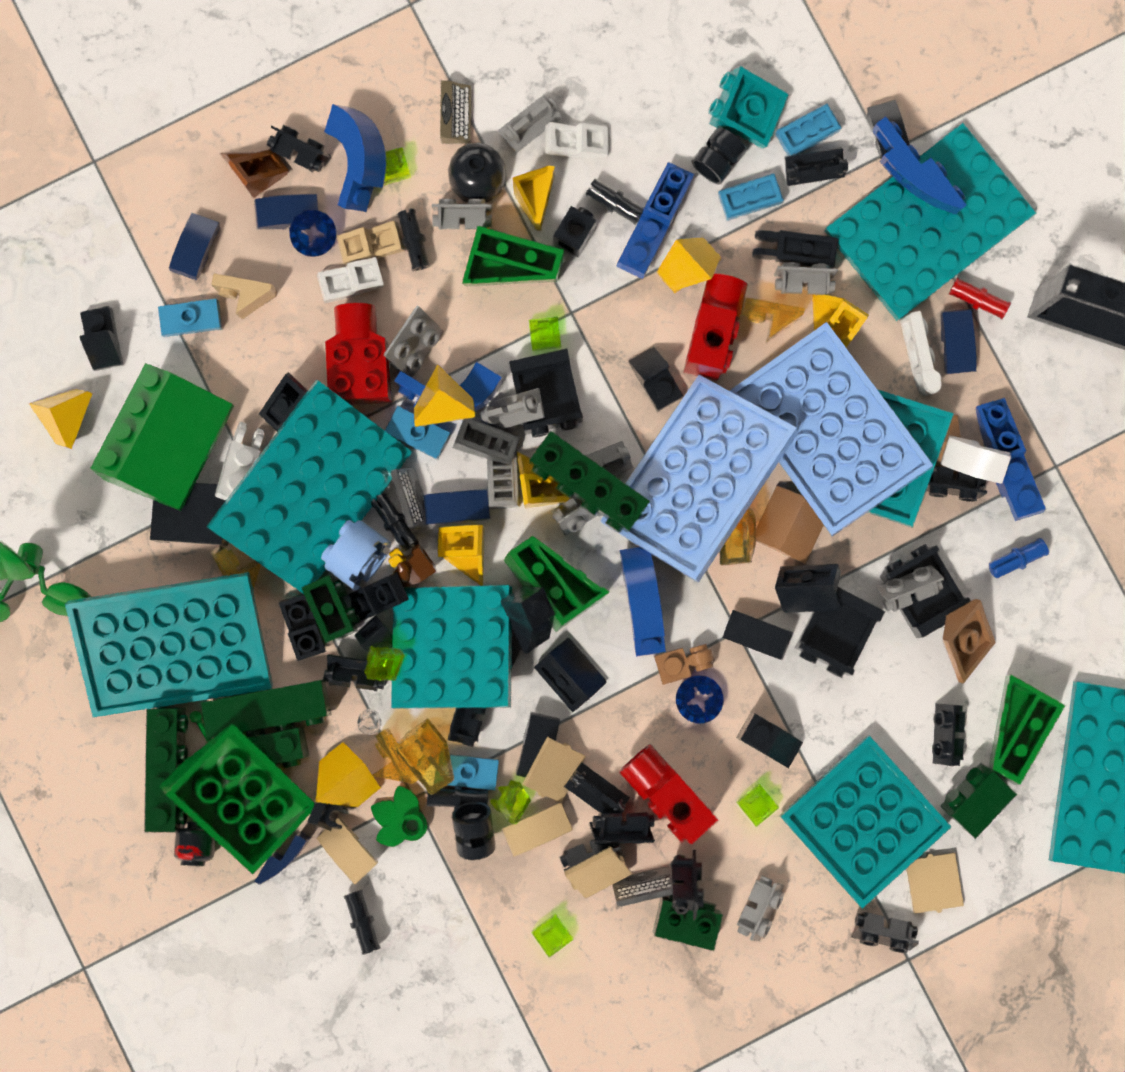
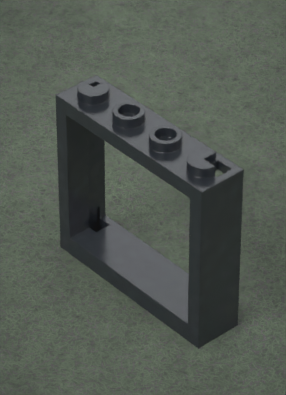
[1027,264,1125,350]

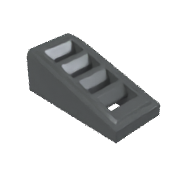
[452,418,520,465]

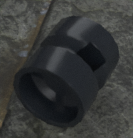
[691,127,747,185]
[452,802,496,860]

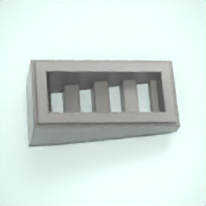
[487,449,519,509]

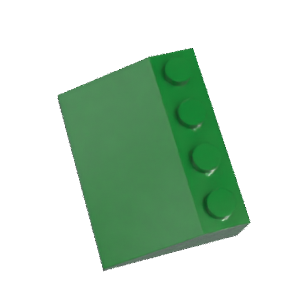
[90,363,234,511]
[159,724,315,874]

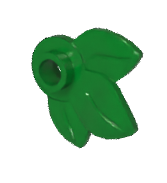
[371,786,428,847]

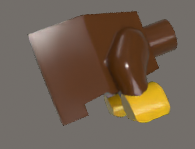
[388,542,437,588]

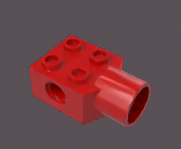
[683,273,748,381]
[325,303,392,405]
[619,744,719,845]

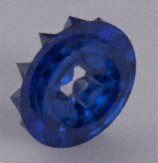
[289,209,337,257]
[675,675,724,724]

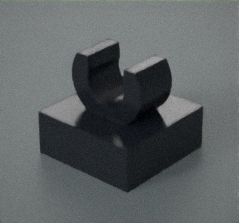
[354,615,393,656]
[307,802,349,831]

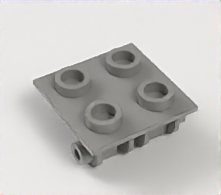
[384,305,443,377]

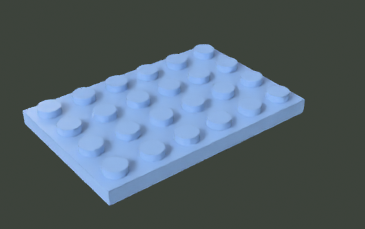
[729,322,933,537]
[601,375,799,583]

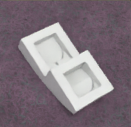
[545,122,608,157]
[317,257,384,304]
[941,435,1011,484]

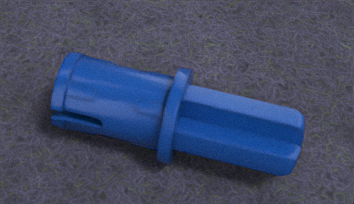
[989,538,1049,578]

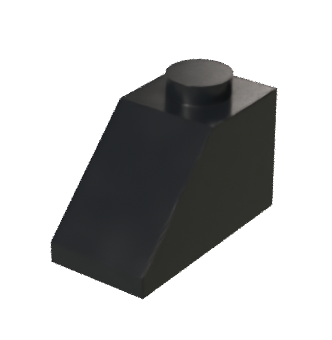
[501,586,555,654]
[736,712,803,769]

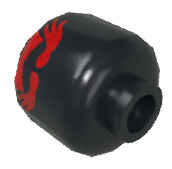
[174,822,215,866]

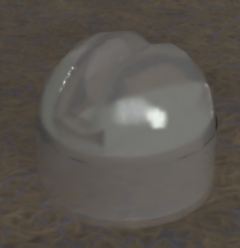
[357,709,382,735]

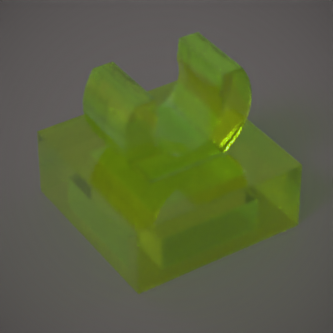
[383,147,411,186]
[529,317,561,351]
[364,646,405,680]
[490,780,531,825]
[736,783,779,827]
[531,913,574,958]

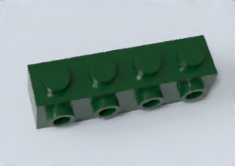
[529,431,650,534]
[201,680,332,739]
[144,708,189,832]

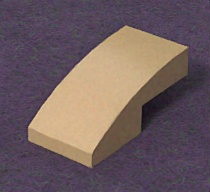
[337,221,405,265]
[502,802,573,857]
[316,817,378,885]

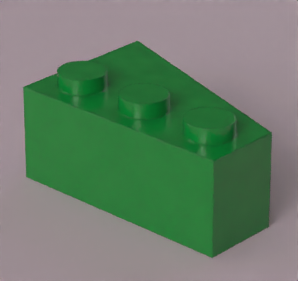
[462,226,565,286]
[504,536,610,632]
[988,674,1066,785]

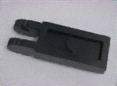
[752,230,838,269]

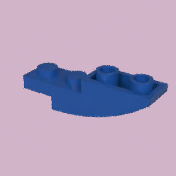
[872,116,967,214]
[616,162,694,279]
[975,398,1046,521]

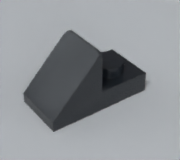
[79,306,123,371]
[628,347,683,412]
[259,372,308,431]

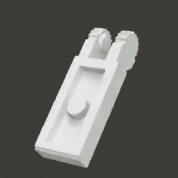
[900,311,942,397]
[215,421,264,500]

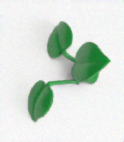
[0,541,92,622]

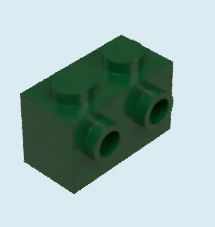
[301,575,360,643]
[248,726,309,768]
[940,763,1017,839]
[653,895,723,951]

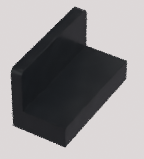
[775,564,842,613]
[534,638,607,712]

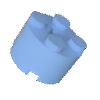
[321,520,391,590]

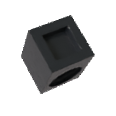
[553,206,597,258]

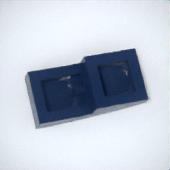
[254,194,320,229]
[169,213,220,281]
[941,309,977,374]
[424,489,490,525]
[254,831,312,885]

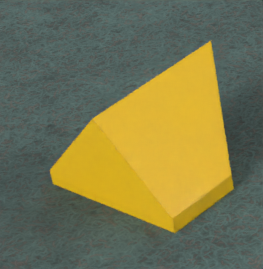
[512,165,555,231]
[657,237,722,294]
[812,294,869,348]
[414,364,475,427]
[29,389,93,449]
[517,451,570,509]
[438,525,485,586]
[316,742,381,808]

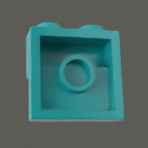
[708,66,789,149]

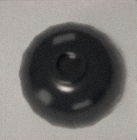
[448,142,506,203]

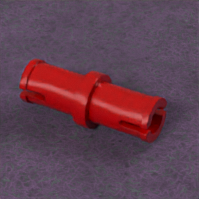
[949,277,1011,320]

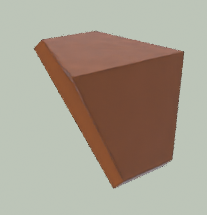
[220,149,289,199]

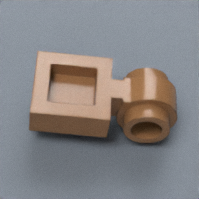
[654,644,714,685]

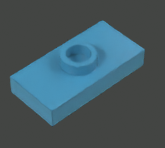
[775,104,842,156]
[718,173,784,221]
[158,299,222,337]
[385,406,451,460]
[436,753,499,790]

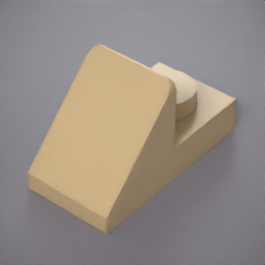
[211,273,277,319]

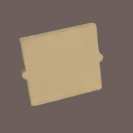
[522,737,586,803]
[564,847,632,899]
[906,852,964,913]

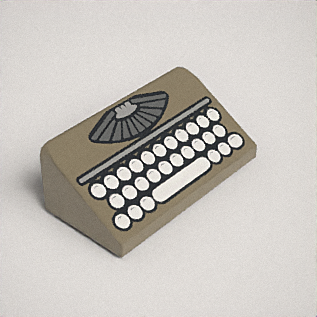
[440,80,471,144]

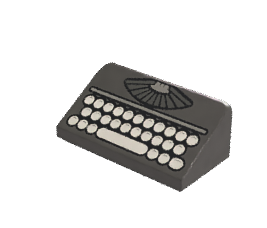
[391,468,426,530]
[613,867,675,907]

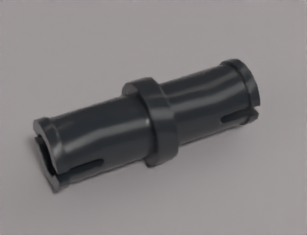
[586,179,644,225]
[397,209,430,271]
[370,492,419,552]
[427,786,488,809]
[343,889,381,955]

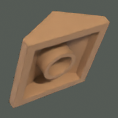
[751,486,824,565]
[942,599,996,684]

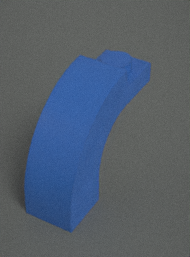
[324,104,386,212]
[394,362,503,412]
[619,547,666,657]

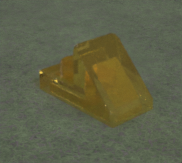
[741,297,805,343]
[209,546,261,589]
[372,728,421,784]

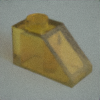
[720,506,756,566]
[393,718,455,795]

